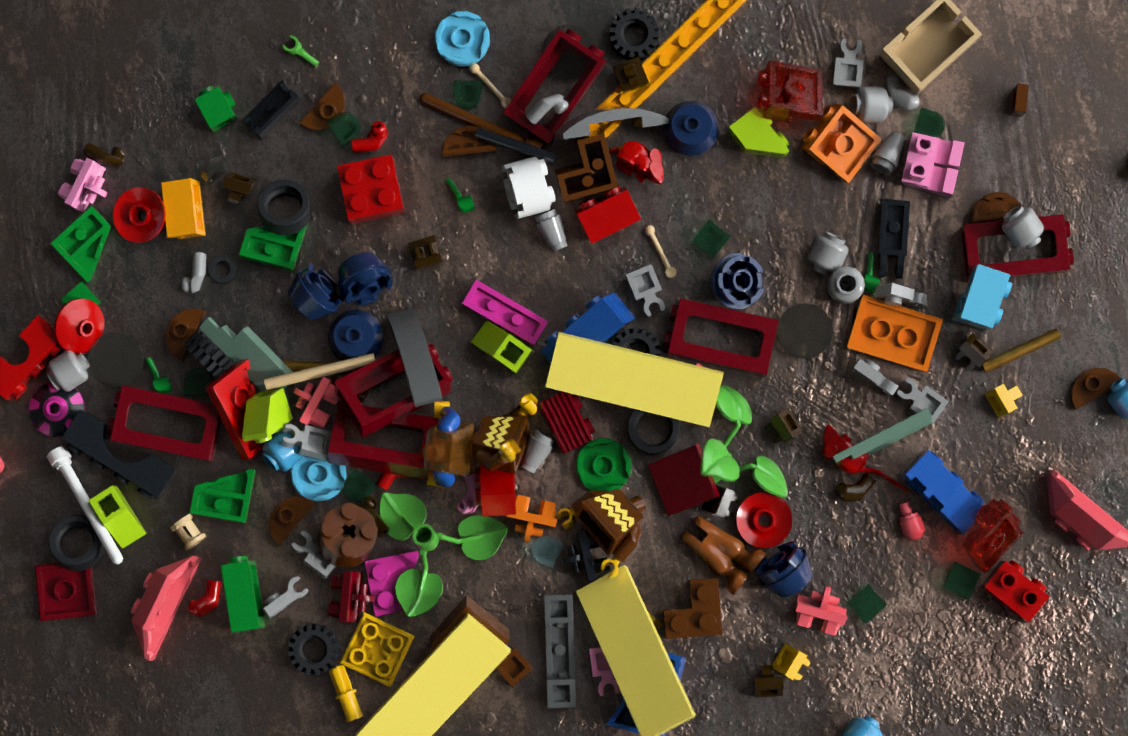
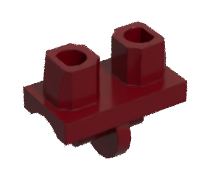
[328,571,375,623]

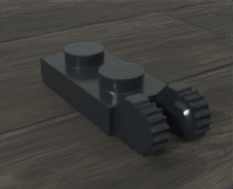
[878,199,910,279]

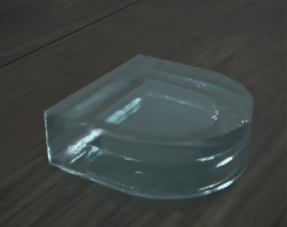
[532,536,564,568]

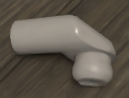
[885,76,919,111]
[526,94,568,124]
[182,252,206,294]

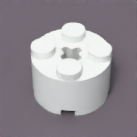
[502,157,556,219]

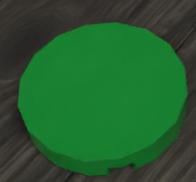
[576,438,631,492]

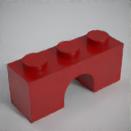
[0,315,64,401]

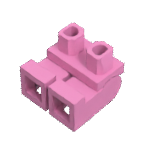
[901,132,965,198]

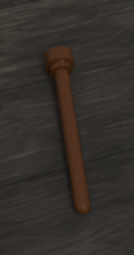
[420,93,545,158]

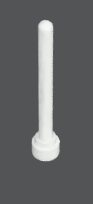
[47,446,123,564]

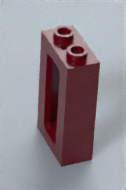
[503,28,608,144]
[960,214,1074,283]
[663,298,779,377]
[335,343,453,438]
[108,385,222,462]
[328,401,441,480]

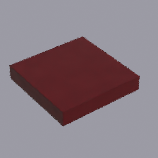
[648,444,720,516]
[34,563,97,621]

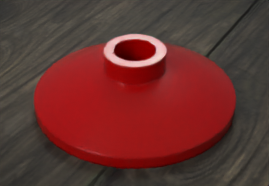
[113,187,166,243]
[54,298,104,354]
[736,492,792,548]

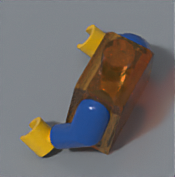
[422,401,474,487]

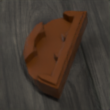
[299,82,346,131]
[441,126,497,157]
[970,192,1024,223]
[166,308,206,362]
[1070,368,1120,410]
[269,496,316,546]

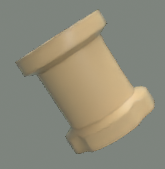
[170,514,207,551]

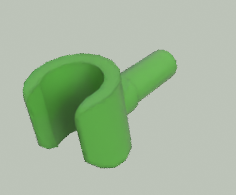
[283,36,319,68]

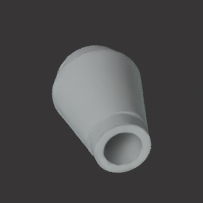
[871,132,906,175]
[535,208,567,252]
[520,429,555,473]

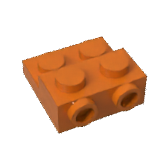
[801,104,882,183]

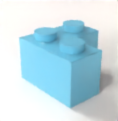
[952,264,1012,331]

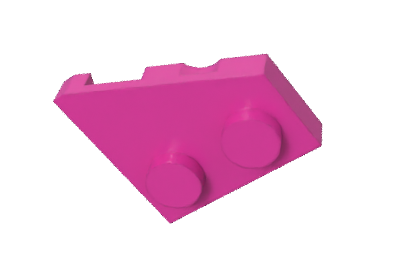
[365,551,419,617]

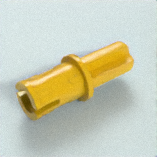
[329,665,364,722]

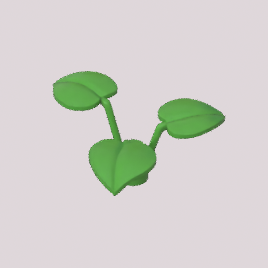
[701,385,788,498]
[380,493,507,617]

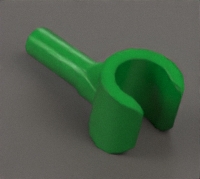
[445,178,475,213]
[864,253,880,294]
[145,357,172,394]

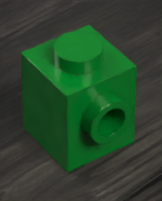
[195,86,238,132]

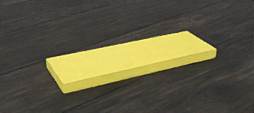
[546,332,724,427]
[576,565,696,736]
[356,613,511,736]

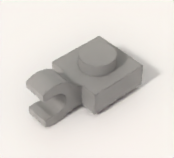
[262,576,308,620]

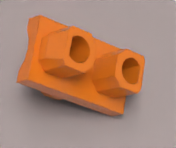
[506,494,557,543]

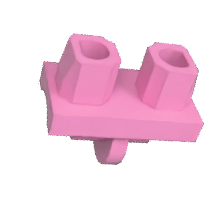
[58,158,107,213]

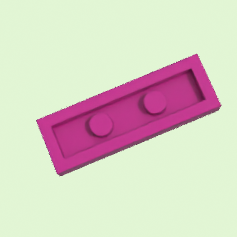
[462,280,548,346]

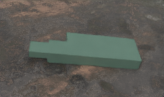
[199,317,293,391]
[832,408,933,463]

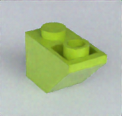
[728,107,789,158]
[471,320,532,375]
[242,387,293,443]
[89,485,147,549]

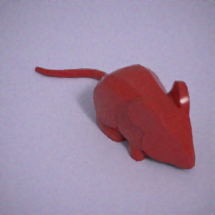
[608,141,664,185]
[822,425,909,493]

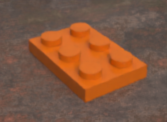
[846,294,943,373]

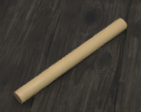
[264,353,376,390]

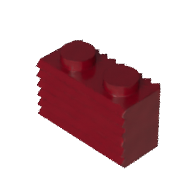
[538,392,595,455]

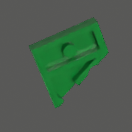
[50,206,111,283]
[239,223,308,272]
[190,469,256,523]

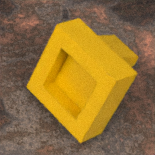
[985,384,1022,418]
[772,643,810,680]

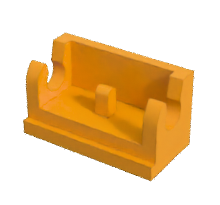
[161,178,206,239]

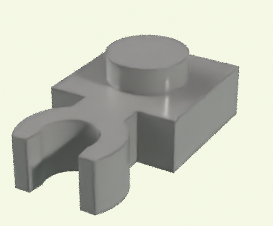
[832,39,864,89]
[625,264,665,317]
[874,283,927,308]
[851,358,899,397]
[896,378,949,425]
[280,424,332,461]
[290,531,336,580]

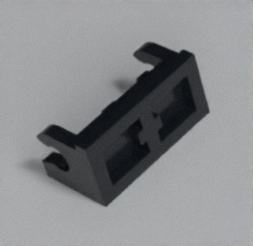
[242,80,301,140]

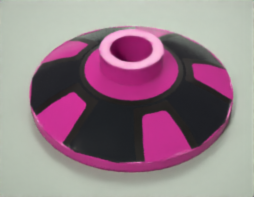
[29,382,85,437]

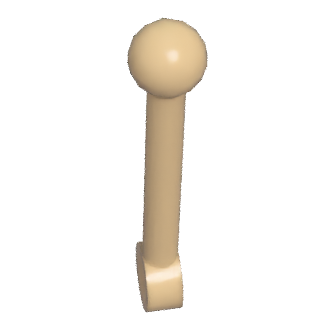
[469,63,511,109]
[644,225,676,278]

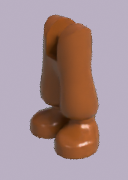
[680,515,766,595]

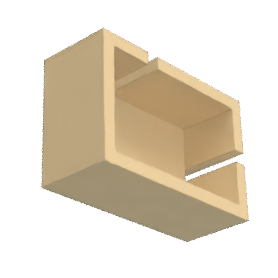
[879,0,982,95]

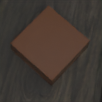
[1011,84,1029,117]
[496,647,533,687]

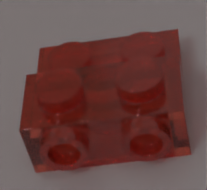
[757,60,823,123]
[962,498,1024,574]

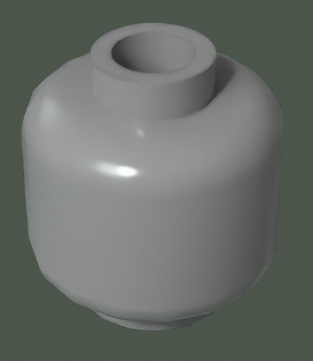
[849,87,893,123]
[1002,206,1044,249]
[807,232,849,275]
[827,266,865,304]
[46,350,90,392]

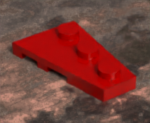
[206,359,265,460]

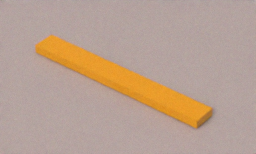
[589,0,747,138]

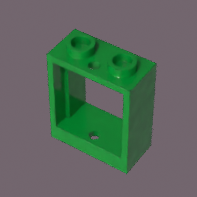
[221,556,266,633]

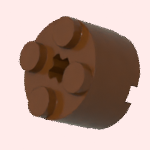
[318,503,378,567]

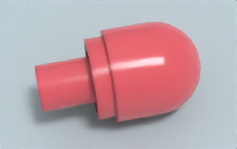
[899,501,925,540]

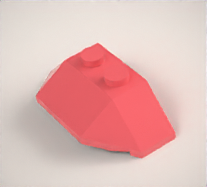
[1046,470,1128,551]
[131,556,202,661]

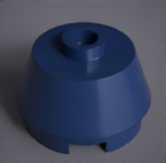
[663,101,719,156]
[338,252,393,306]
[709,253,764,309]
[288,264,344,320]
[328,310,383,361]
[756,542,813,598]

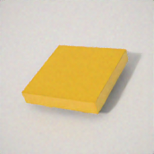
[340,612,415,687]

